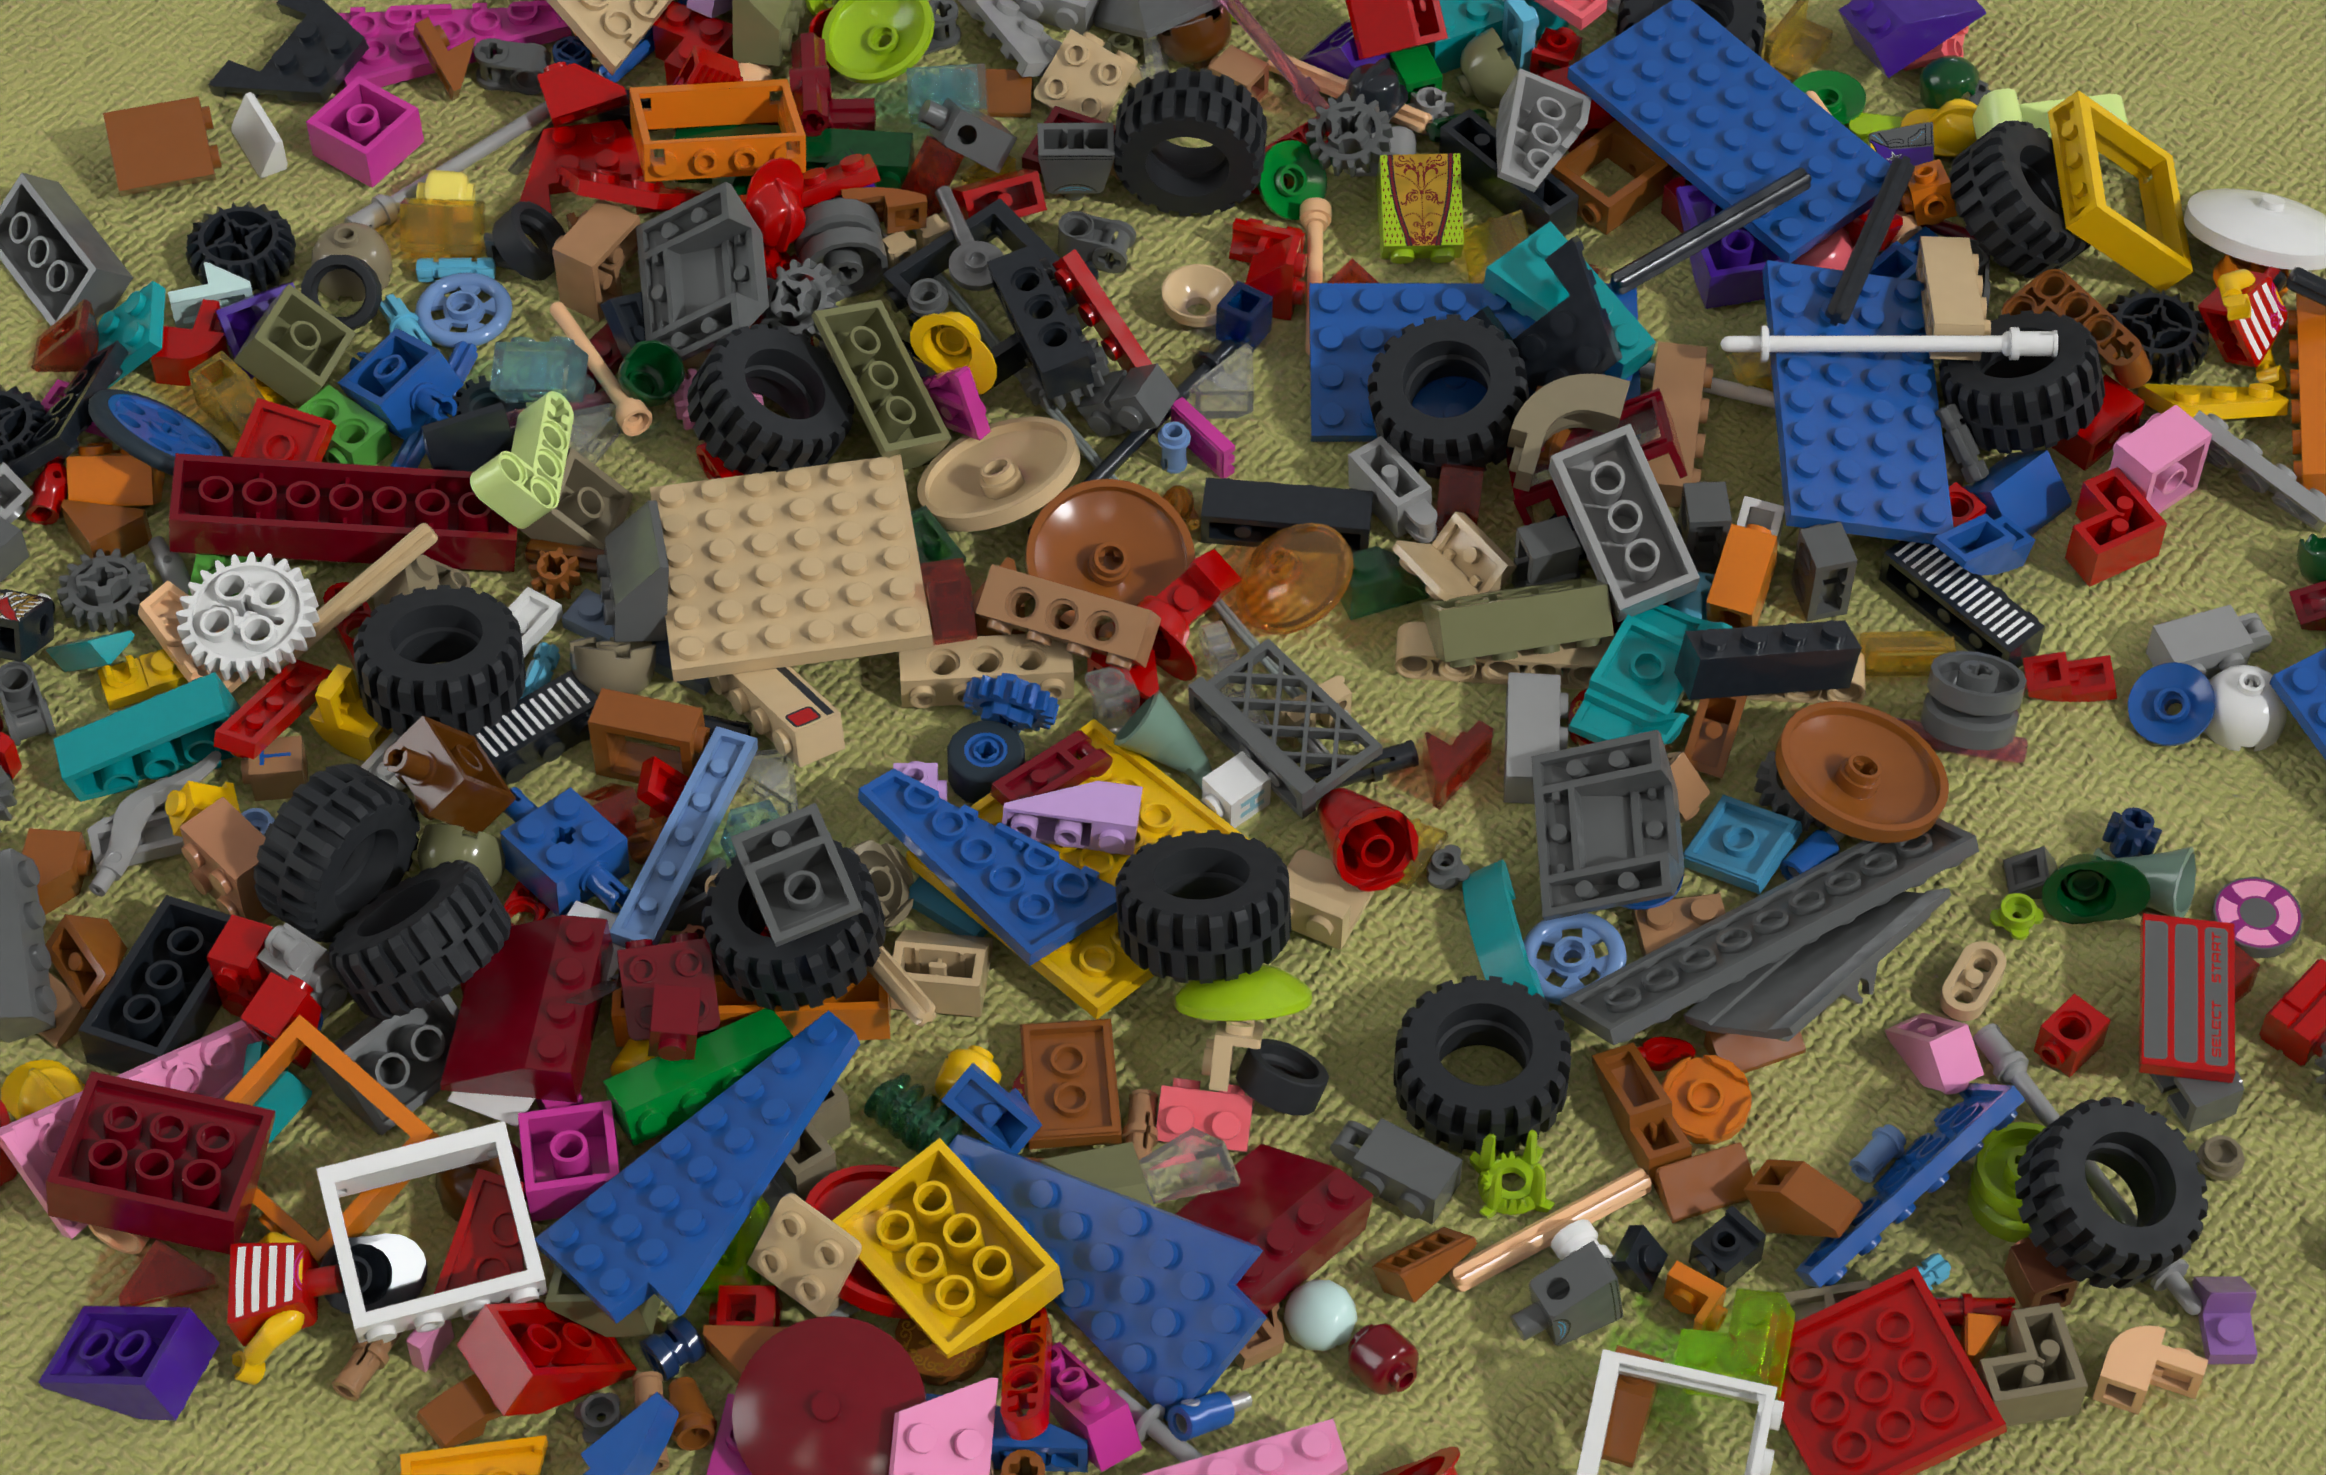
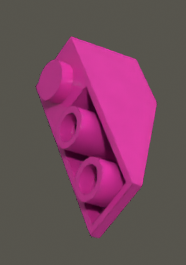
[1031,1342,1143,1472]

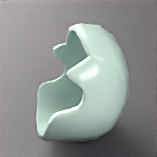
[1284,1279,1358,1351]

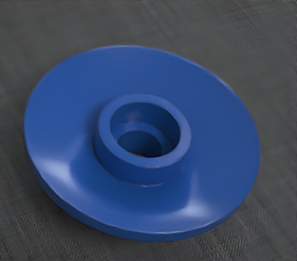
[2128,662,2215,746]

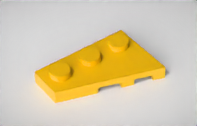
[2137,383,2289,420]

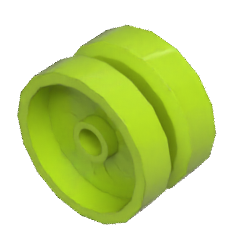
[1968,1122,2046,1243]

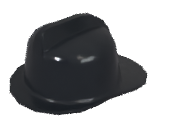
[1336,58,1408,134]
[320,1233,428,1314]

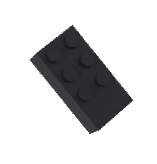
[78,895,231,1074]

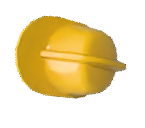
[1901,98,1977,157]
[910,311,997,395]
[1,1059,85,1120]

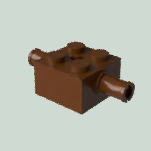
[383,715,516,834]

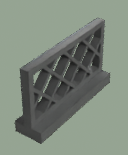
[1188,638,1383,820]

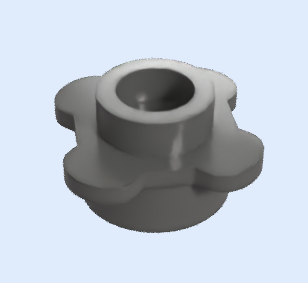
[1419,844,1470,889]
[574,1393,625,1444]

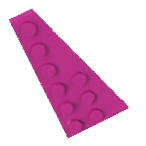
[338,1,572,87]

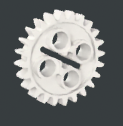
[176,552,320,682]

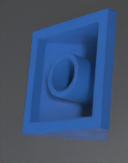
[1963,450,2072,535]

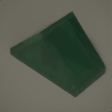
[911,505,966,580]

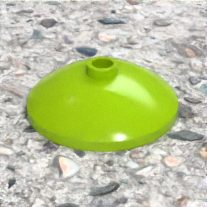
[822,0,934,84]
[1175,964,1312,1021]

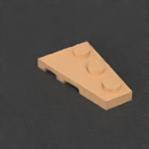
[138,580,256,693]

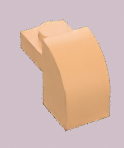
[2092,1325,2209,1415]

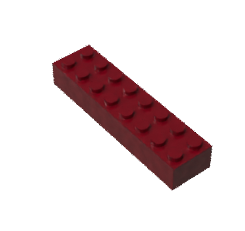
[169,453,517,572]

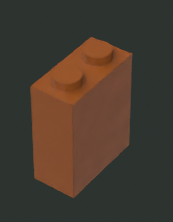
[103,96,222,196]

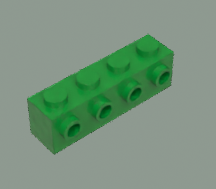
[603,1008,793,1146]

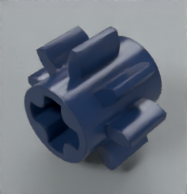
[2102,807,2162,858]

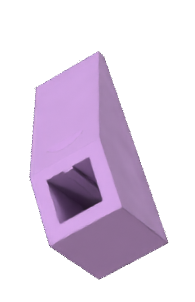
[1002,781,1143,855]

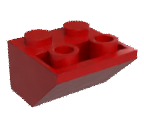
[1345,0,1448,60]

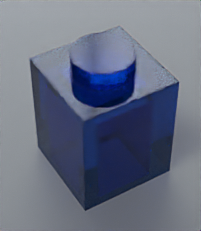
[1216,281,1273,355]

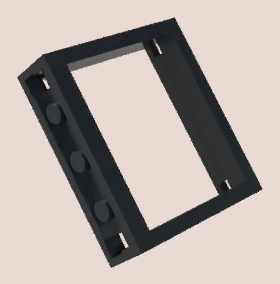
[883,198,1088,395]

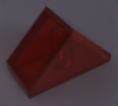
[31,299,99,372]
[119,1239,219,1307]

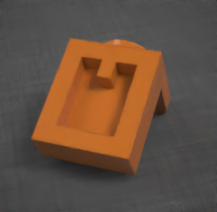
[1664,1261,1728,1344]

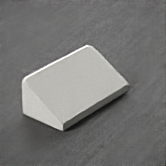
[231,92,288,178]

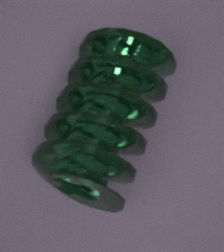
[864,1073,965,1155]

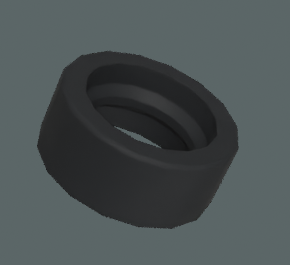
[492,201,566,281]
[301,255,382,330]
[1236,1039,1329,1116]

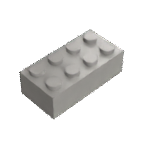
[1548,424,1700,623]

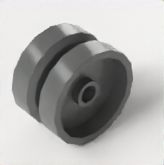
[794,198,888,298]
[1920,651,2027,750]

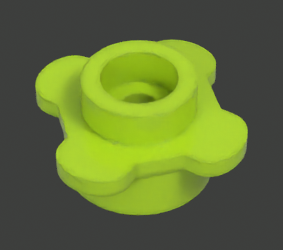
[1990,893,2044,940]

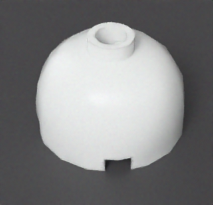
[2204,664,2287,751]

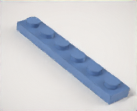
[610,726,758,947]

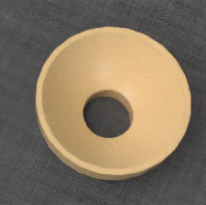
[1161,264,1235,328]

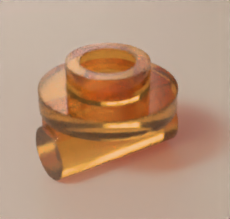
[1163,485,1201,531]

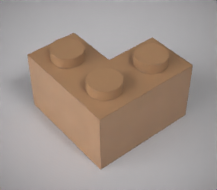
[552,199,640,323]

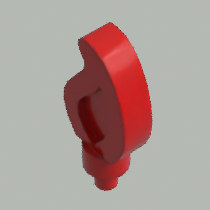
[1637,1036,1696,1071]

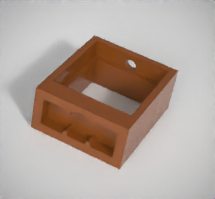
[1551,120,1673,235]
[588,688,710,783]

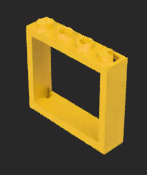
[2048,90,2193,292]

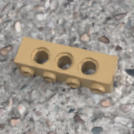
[899,634,1074,708]

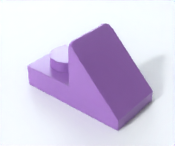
[2192,1276,2258,1364]

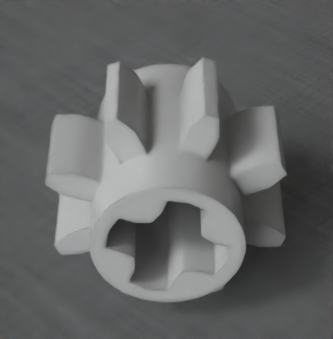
[1407,87,1454,136]

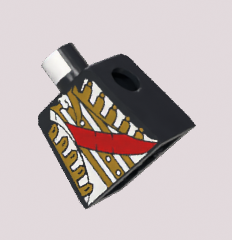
[0,589,55,662]

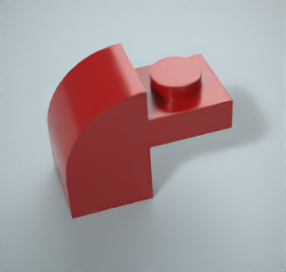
[150,299,231,386]

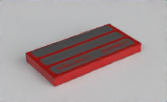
[2139,913,2235,1083]

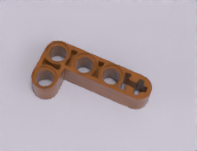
[2001,269,2152,389]

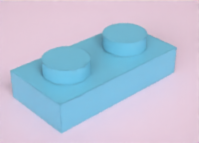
[1501,0,1539,72]

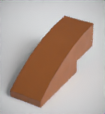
[1592,1042,1692,1184]

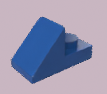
[941,1063,1042,1155]

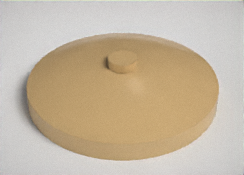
[917,417,1080,532]

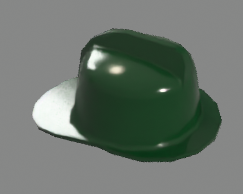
[2042,854,2151,924]

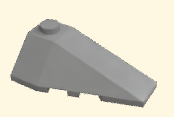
[1496,68,1591,192]

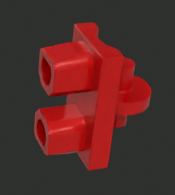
[1229,218,1306,263]

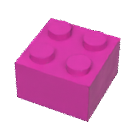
[306,76,424,188]
[518,1100,621,1222]

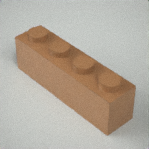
[1645,341,1714,508]

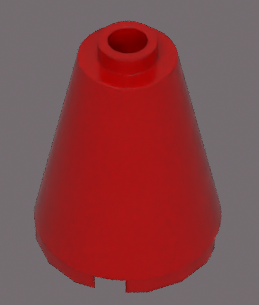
[1317,788,1419,892]

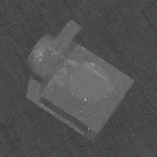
[1085,666,1140,734]

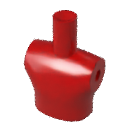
[25,457,68,525]

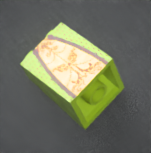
[1375,153,1464,264]

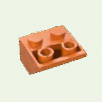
[66,442,165,506]

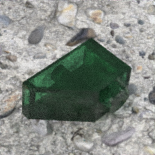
[1335,546,1429,620]

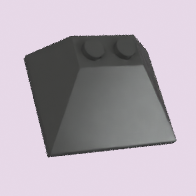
[1093,0,1232,39]
[636,182,769,361]
[1531,730,1684,921]

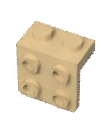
[1034,29,1143,122]
[1392,512,1517,601]
[1287,849,1375,950]
[747,1193,862,1317]

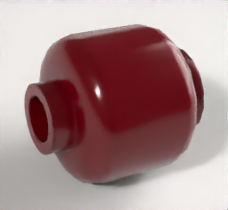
[1348,1323,1419,1395]

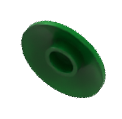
[1793,70,1866,125]
[1258,140,1327,220]

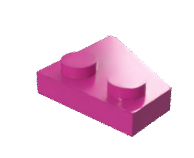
[922,366,991,441]

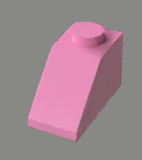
[1885,1013,1984,1095]

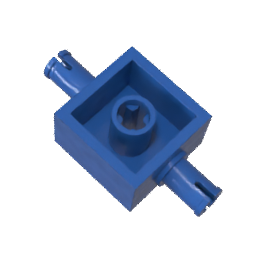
[338,328,464,440]
[500,787,631,916]

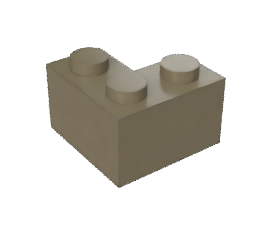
[778,1082,851,1201]
[1977,1303,2088,1427]

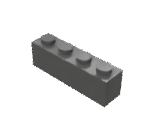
[0,848,57,1043]

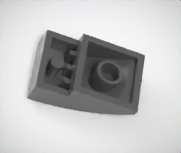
[730,803,863,947]

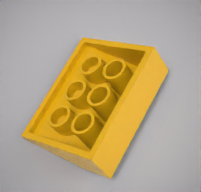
[832,1138,1064,1359]

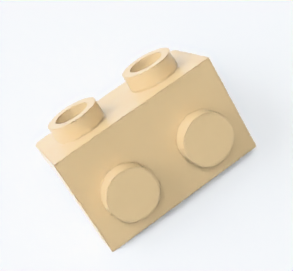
[1202,1020,1264,1092]

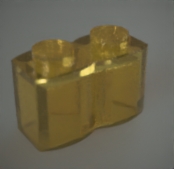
[400,198,485,260]

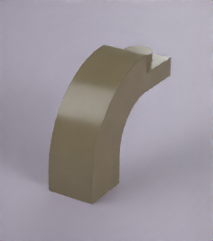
[1507,374,1630,492]

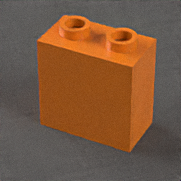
[1706,523,1777,628]

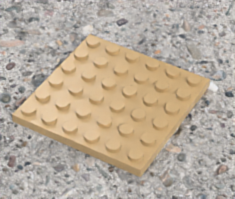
[650,454,933,682]

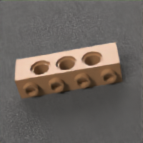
[976,564,1162,670]

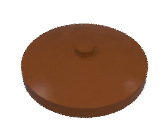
[1025,479,1195,641]
[1775,701,1949,843]

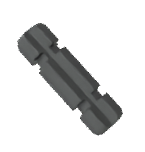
[1935,403,1989,484]

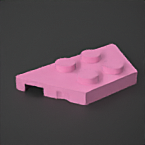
[889,1377,998,1475]

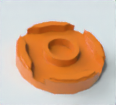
[1661,1055,1751,1145]

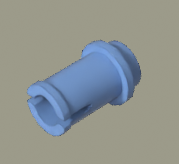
[1158,422,1191,474]
[1849,1124,1906,1183]

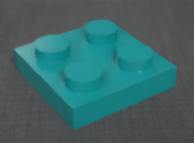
[97,281,166,388]

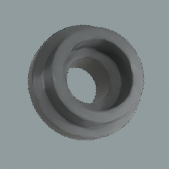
[907,278,949,317]

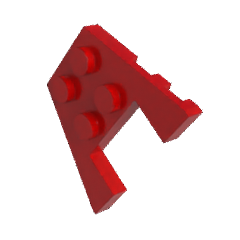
[519,120,668,214]
[557,165,704,210]

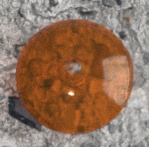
[1236,523,1353,635]

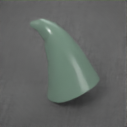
[1114,690,1212,790]
[2093,846,2196,917]

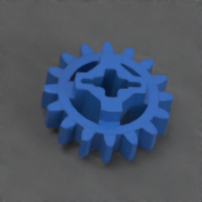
[963,673,1059,734]

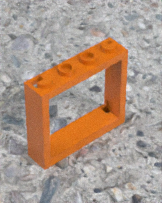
[629,79,806,182]
[224,1015,440,1263]

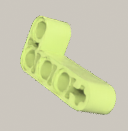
[1972,88,2128,140]
[470,391,574,529]

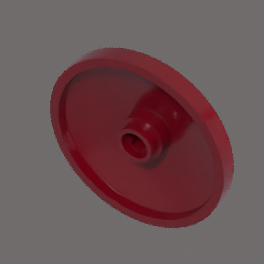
[732,1316,928,1475]

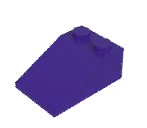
[1838,0,1986,78]
[1676,185,1784,309]
[38,1306,220,1421]

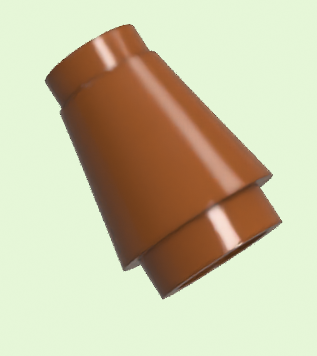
[668,1377,717,1451]

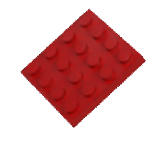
[1743,1266,2007,1475]

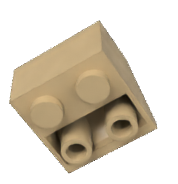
[890,930,993,1017]

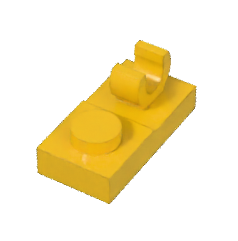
[97,649,189,711]

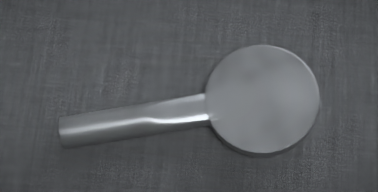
[935,186,1003,291]

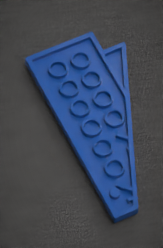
[535,1010,860,1324]
[948,1134,1268,1422]

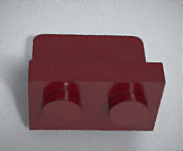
[617,933,720,1041]

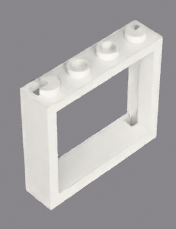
[316,1121,547,1343]
[1577,1349,1784,1475]

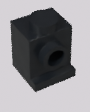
[1688,1205,1766,1288]

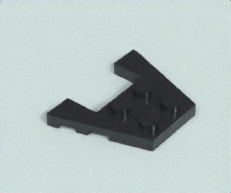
[208,0,369,103]
[1467,235,1623,391]

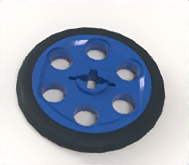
[89,389,232,476]

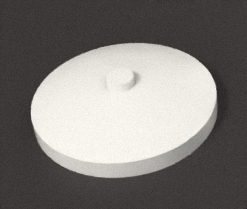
[2184,188,2326,270]

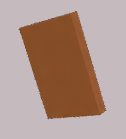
[1020,1019,1122,1149]

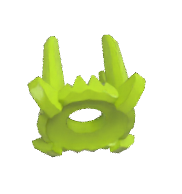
[1468,1129,1555,1219]

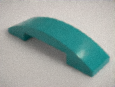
[1462,859,1544,997]

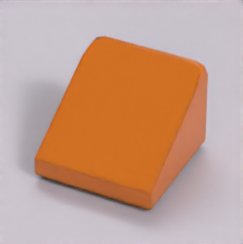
[1959,1313,2002,1369]

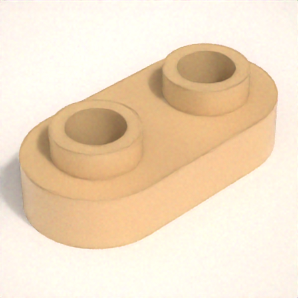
[1940,941,2006,1021]

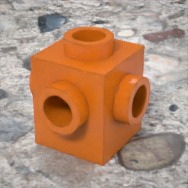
[1901,159,1957,226]

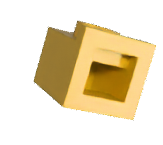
[165,781,241,837]

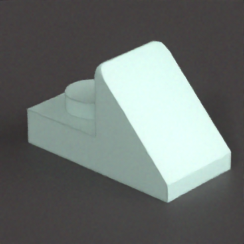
[168,262,253,329]

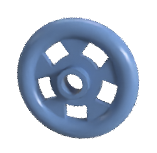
[415,273,513,348]
[1523,913,1627,1006]

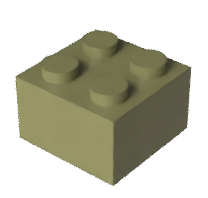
[233,284,356,408]

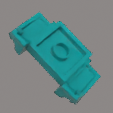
[1568,604,1732,746]

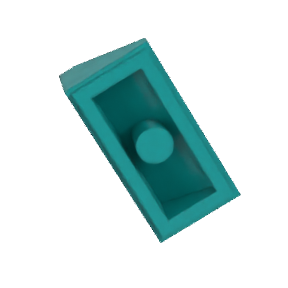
[46,630,135,672]

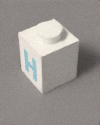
[1201,751,1271,828]

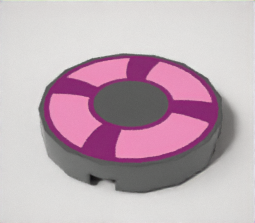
[2210,877,2303,959]

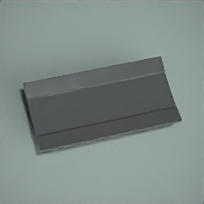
[1684,888,1952,1042]

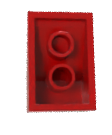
[457,1302,637,1416]

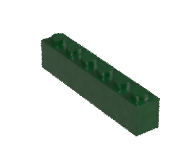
[674,124,915,191]

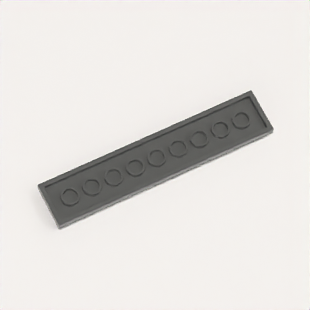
[1560,818,1979,1045]

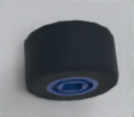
[947,721,1025,804]

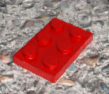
[232,398,337,462]

